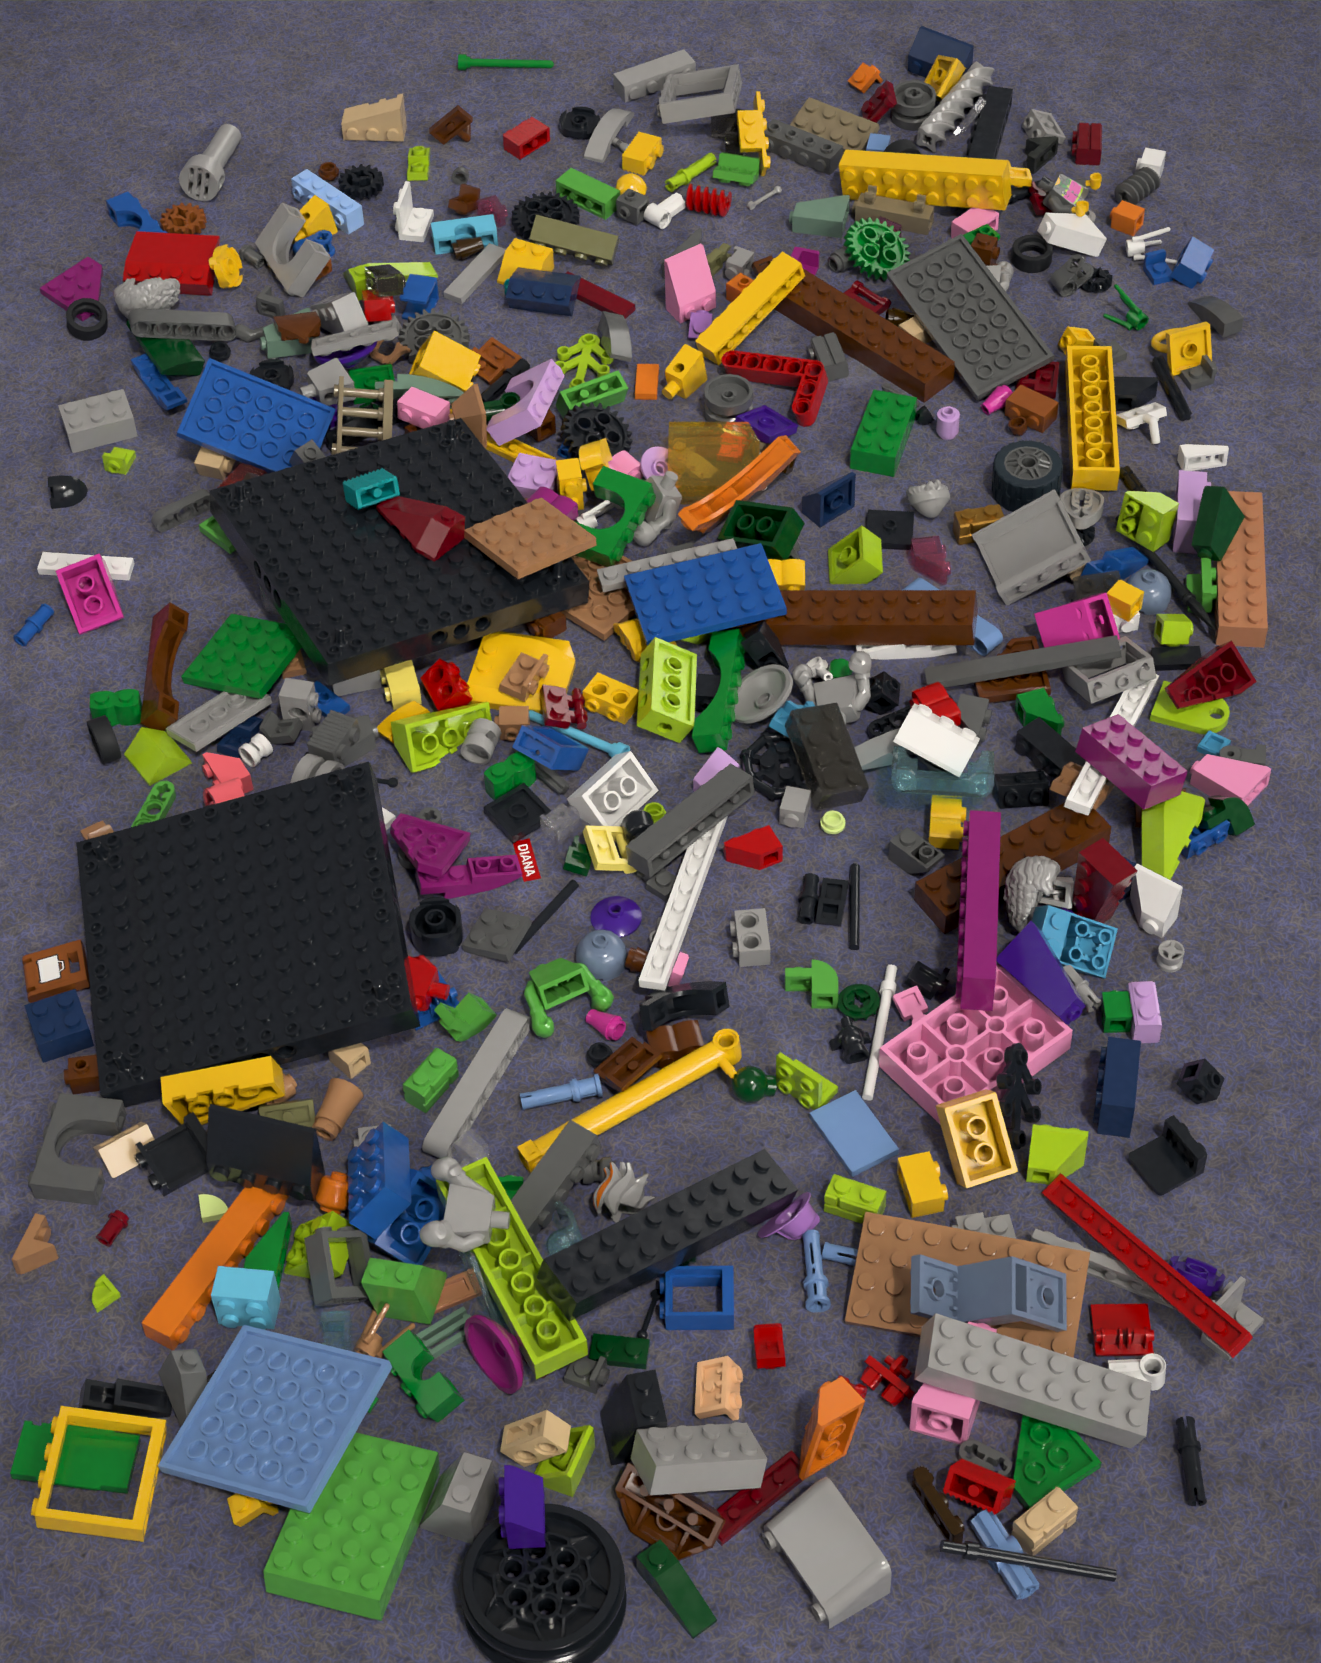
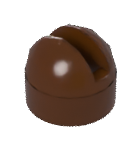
[1008,416,1027,436]

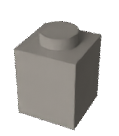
[779,786,811,828]

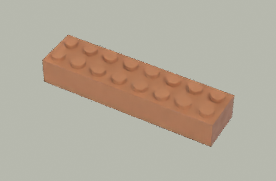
[1214,491,1268,648]

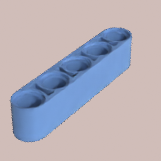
[902,578,1003,656]

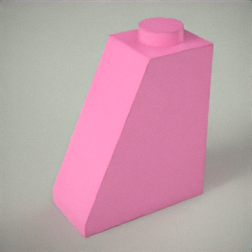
[1190,754,1271,806]

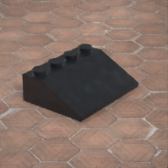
[206,1104,325,1201]

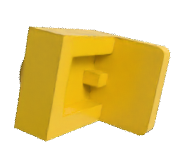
[227,1493,279,1527]

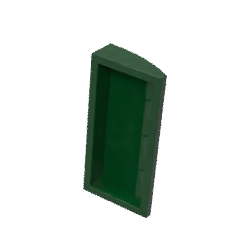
[126,320,205,375]

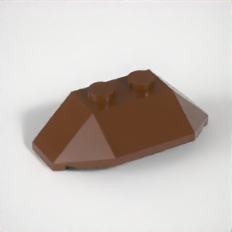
[615,1463,726,1561]

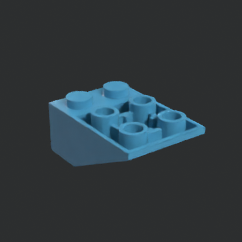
[1032,905,1118,979]

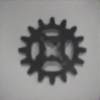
[338,164,384,201]

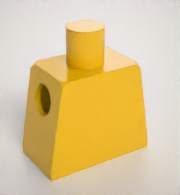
[292,195,338,245]
[662,344,707,399]

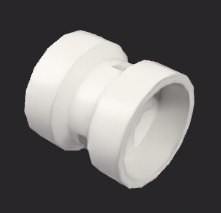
[238,733,273,767]

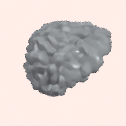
[113,277,181,319]
[1003,856,1060,933]

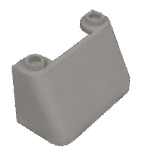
[762,1477,892,1629]

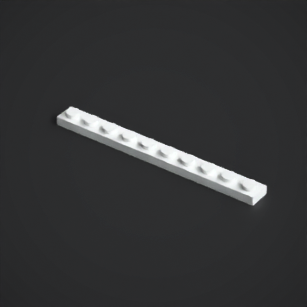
[1064,674,1159,816]
[639,816,728,991]

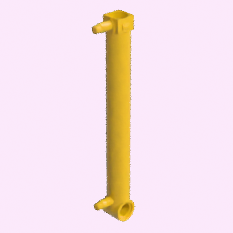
[517,1029,742,1173]

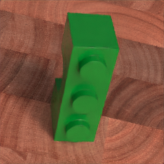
[382,1329,465,1423]

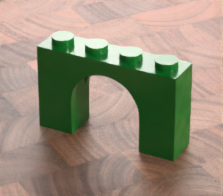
[574,466,656,567]

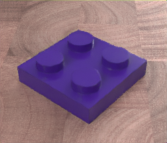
[734,405,798,444]

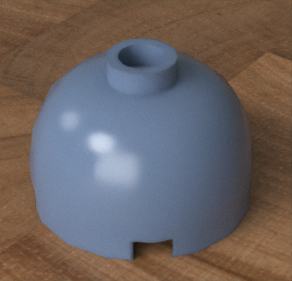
[1126,569,1171,615]
[576,929,627,981]

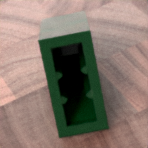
[1191,486,1245,561]

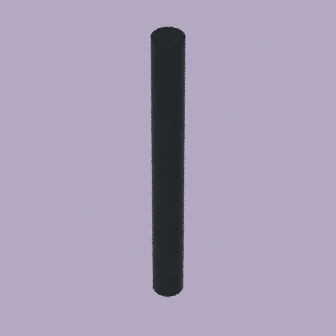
[849,863,860,950]
[514,880,579,954]

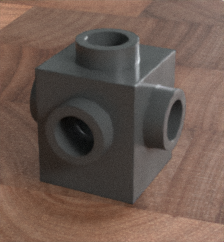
[616,188,649,225]

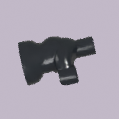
[829,1017,871,1064]

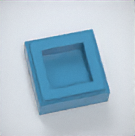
[1197,730,1231,756]

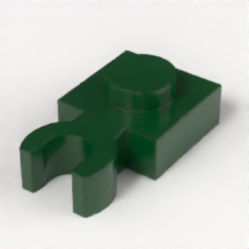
[563,835,592,877]

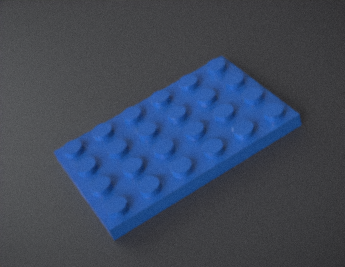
[176,358,336,473]
[624,543,787,646]

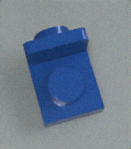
[1143,249,1173,285]

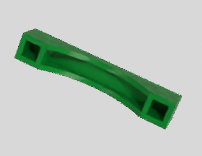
[692,629,747,753]

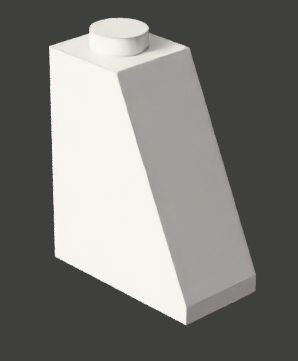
[1037,213,1107,257]

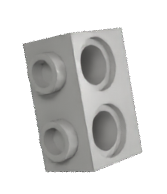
[730,908,770,967]

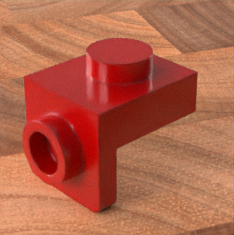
[753,1323,786,1369]

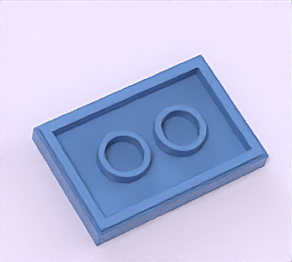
[809,1090,899,1177]

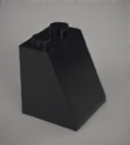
[600,1369,667,1466]

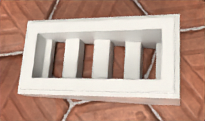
[1177,444,1229,471]

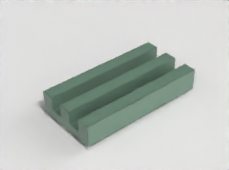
[417,1306,471,1359]

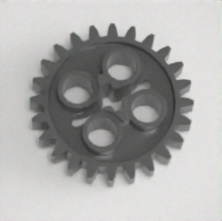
[399,308,470,363]

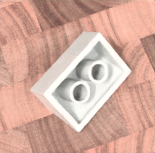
[893,703,980,777]
[567,751,659,826]

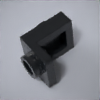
[905,961,950,1000]

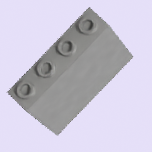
[972,489,1091,606]

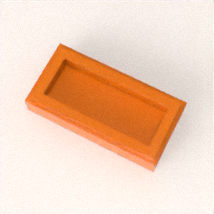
[635,364,659,400]

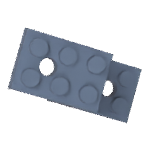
[910,1255,1067,1332]

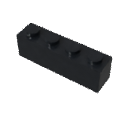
[1015,717,1086,781]

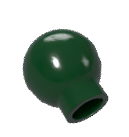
[731,1066,777,1103]

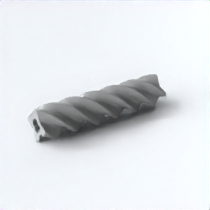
[916,61,995,152]

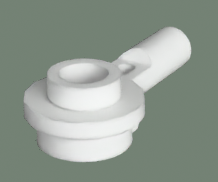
[807,657,833,681]

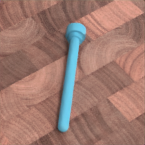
[529,710,630,758]

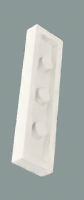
[37,552,134,580]

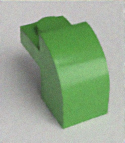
[785,960,838,1009]
[434,992,497,1041]

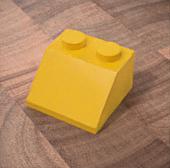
[497,238,554,285]

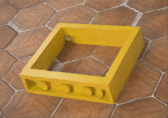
[31,1406,167,1542]

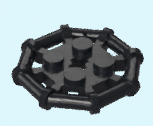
[740,731,830,801]

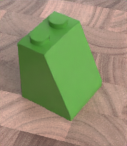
[361,1258,447,1325]

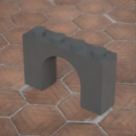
[28,1093,127,1206]

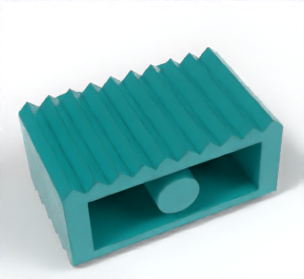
[343,468,400,510]

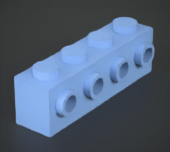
[291,169,364,235]

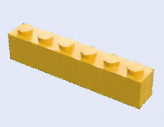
[695,251,805,365]

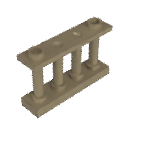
[331,376,393,455]

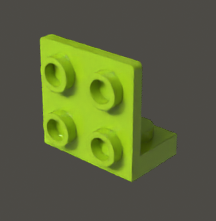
[776,1052,838,1110]

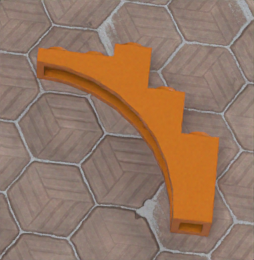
[678,435,801,533]

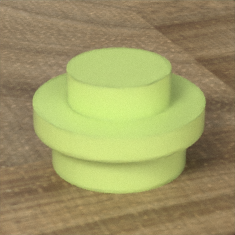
[820,810,846,834]

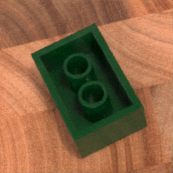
[717,500,805,561]

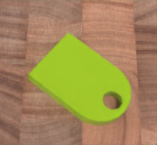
[1150,681,1230,734]

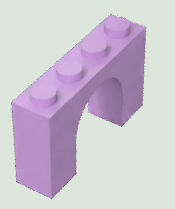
[486,359,565,446]

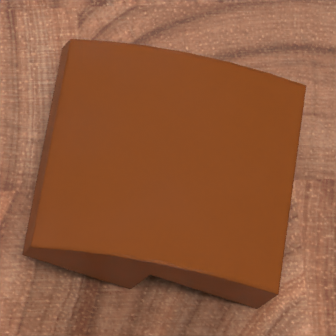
[472,337,522,385]

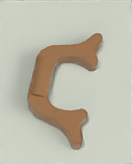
[369,340,411,365]

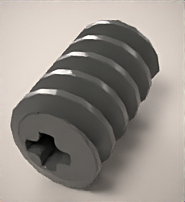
[1114,167,1161,205]

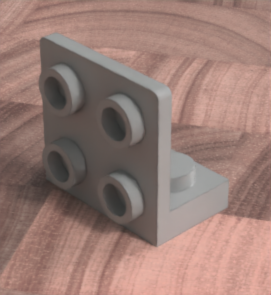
[1200,1276,1264,1361]

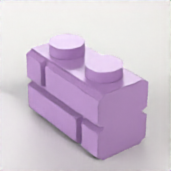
[1127,981,1162,1043]

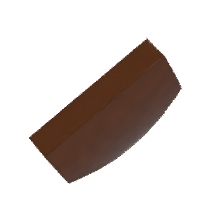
[273,311,321,344]

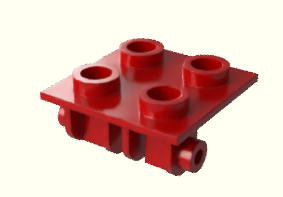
[1090,1303,1154,1356]

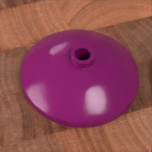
[464,1315,524,1394]

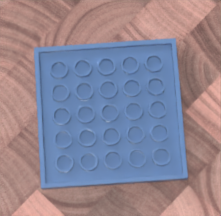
[158,1325,392,1513]

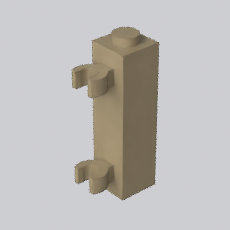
[852,185,934,235]

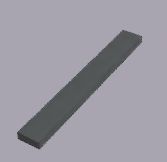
[924,635,1122,688]

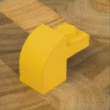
[579,438,613,491]

